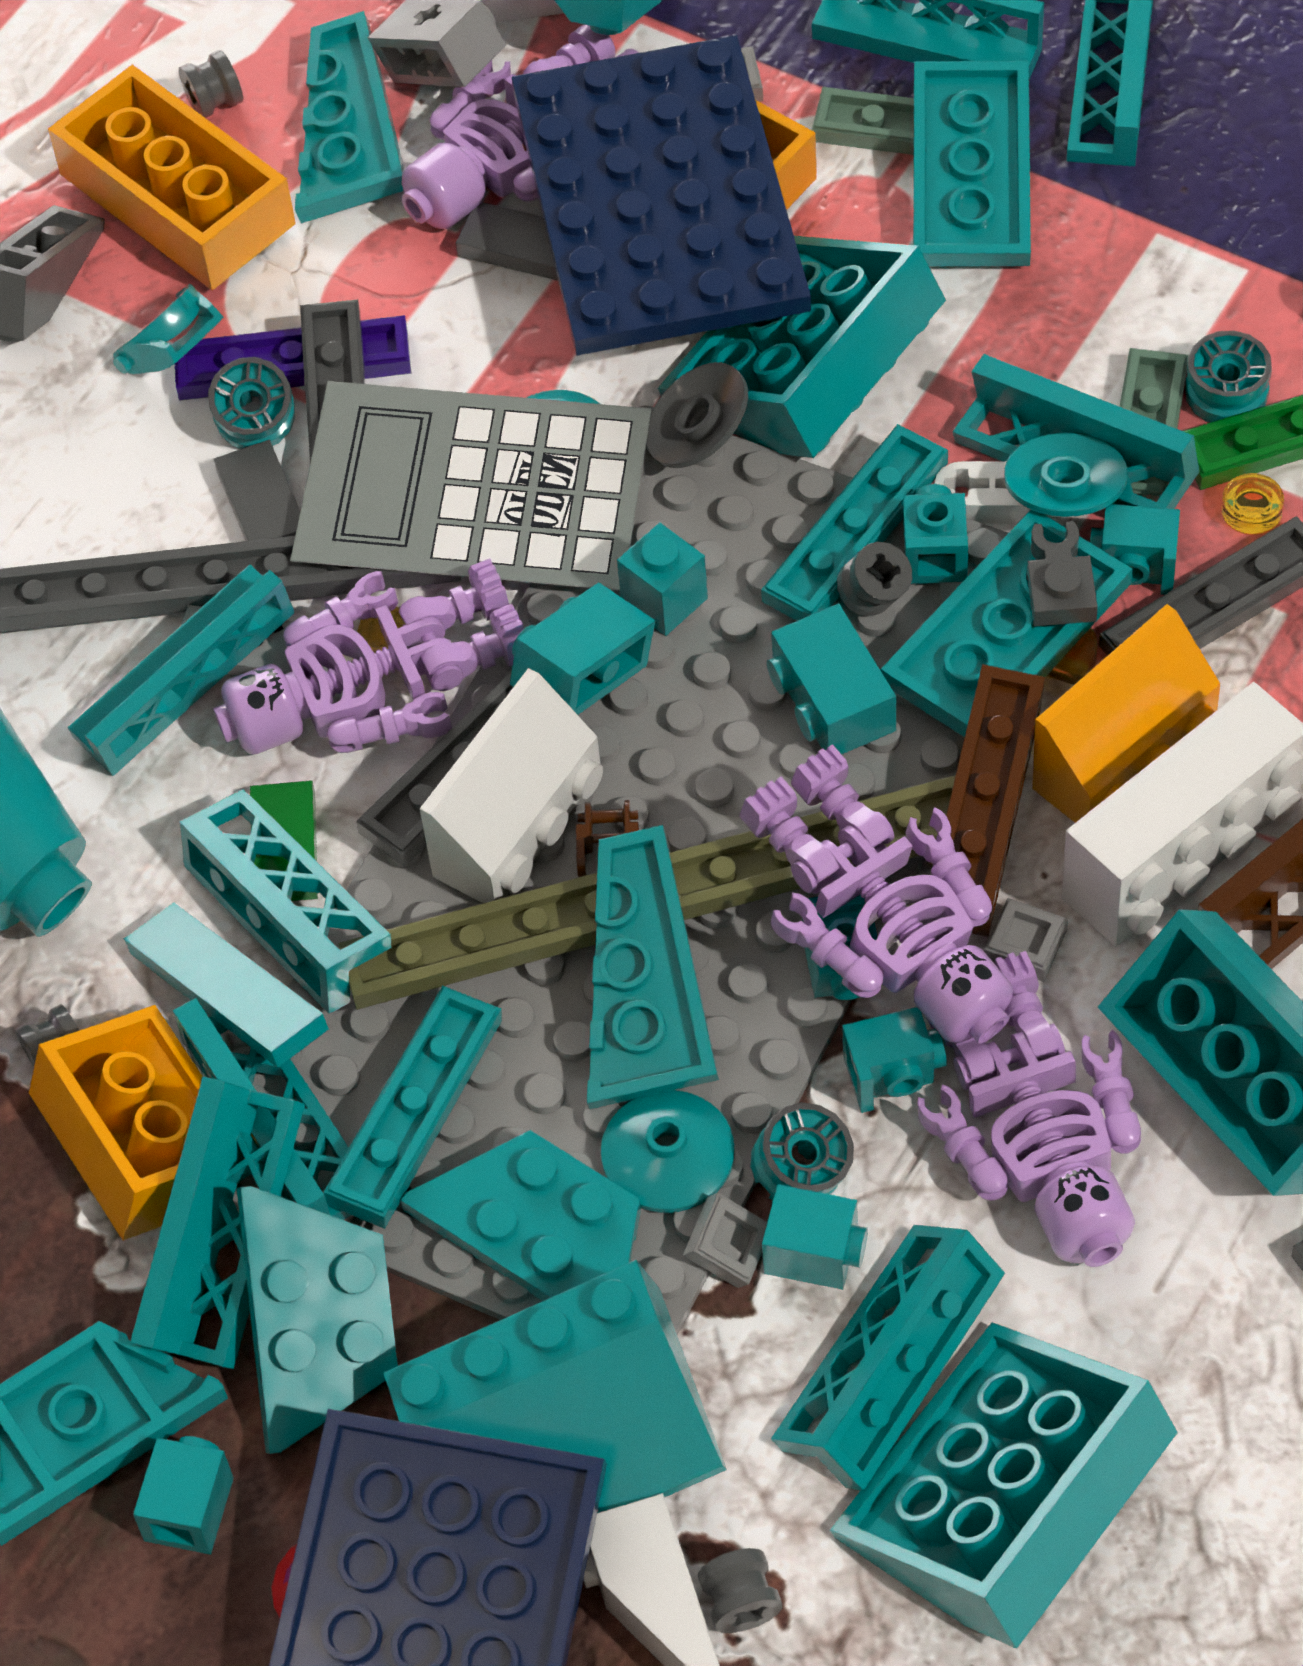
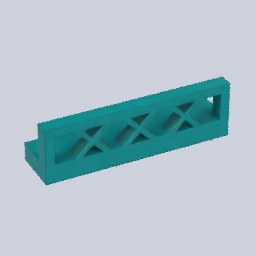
[812,0,1044,79]
[1067,0,1153,166]
[953,354,1199,509]
[67,564,295,776]
[179,789,391,1014]
[173,998,352,1220]
[130,1076,305,1369]
[771,1225,1005,1491]

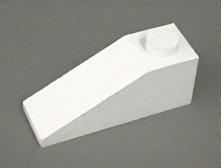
[583,1493,720,1666]

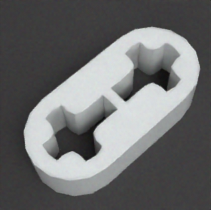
[934,461,1031,524]

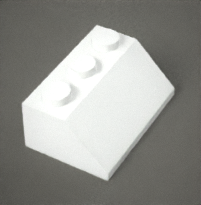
[420,668,603,903]

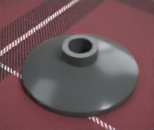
[646,362,748,468]

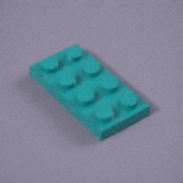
[913,61,1031,266]
[880,510,1133,737]

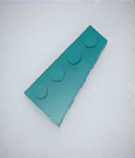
[294,11,404,224]
[587,825,719,1109]

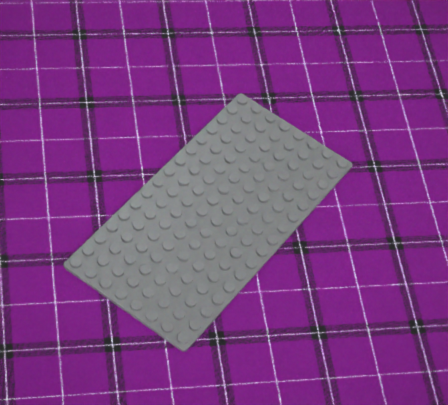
[233,405,1008,1335]

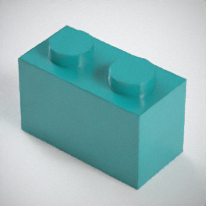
[510,582,655,715]
[766,603,896,754]

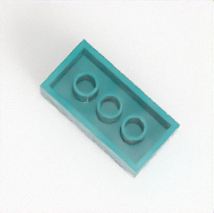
[1097,909,1303,1196]

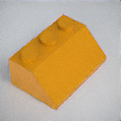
[1032,604,1221,823]
[29,1005,245,1241]

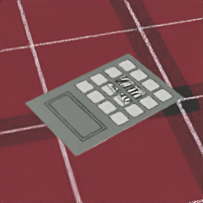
[290,381,651,590]

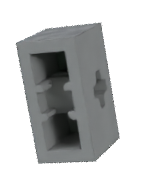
[368,0,506,87]

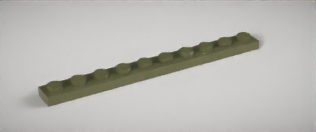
[338,775,956,1010]

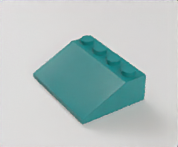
[657,236,946,458]
[383,1260,727,1513]
[830,1322,1178,1649]

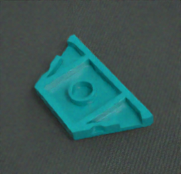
[401,1130,641,1301]
[237,1186,398,1454]
[0,1321,228,1546]

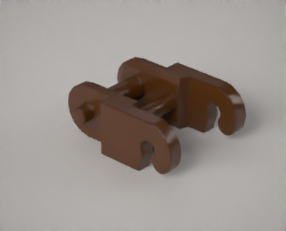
[576,800,639,877]

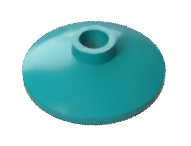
[1004,433,1127,517]
[601,1090,735,1213]

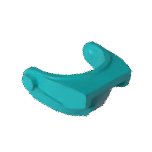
[113,284,224,374]

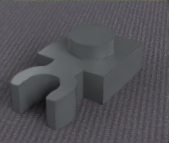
[1027,521,1098,626]

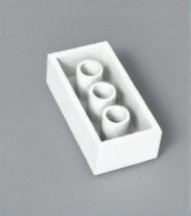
[1062,682,1303,947]

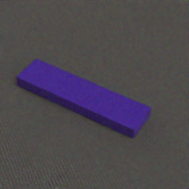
[173,315,412,401]

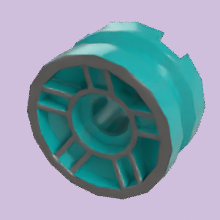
[1185,331,1272,423]
[208,357,295,449]
[750,1102,854,1200]

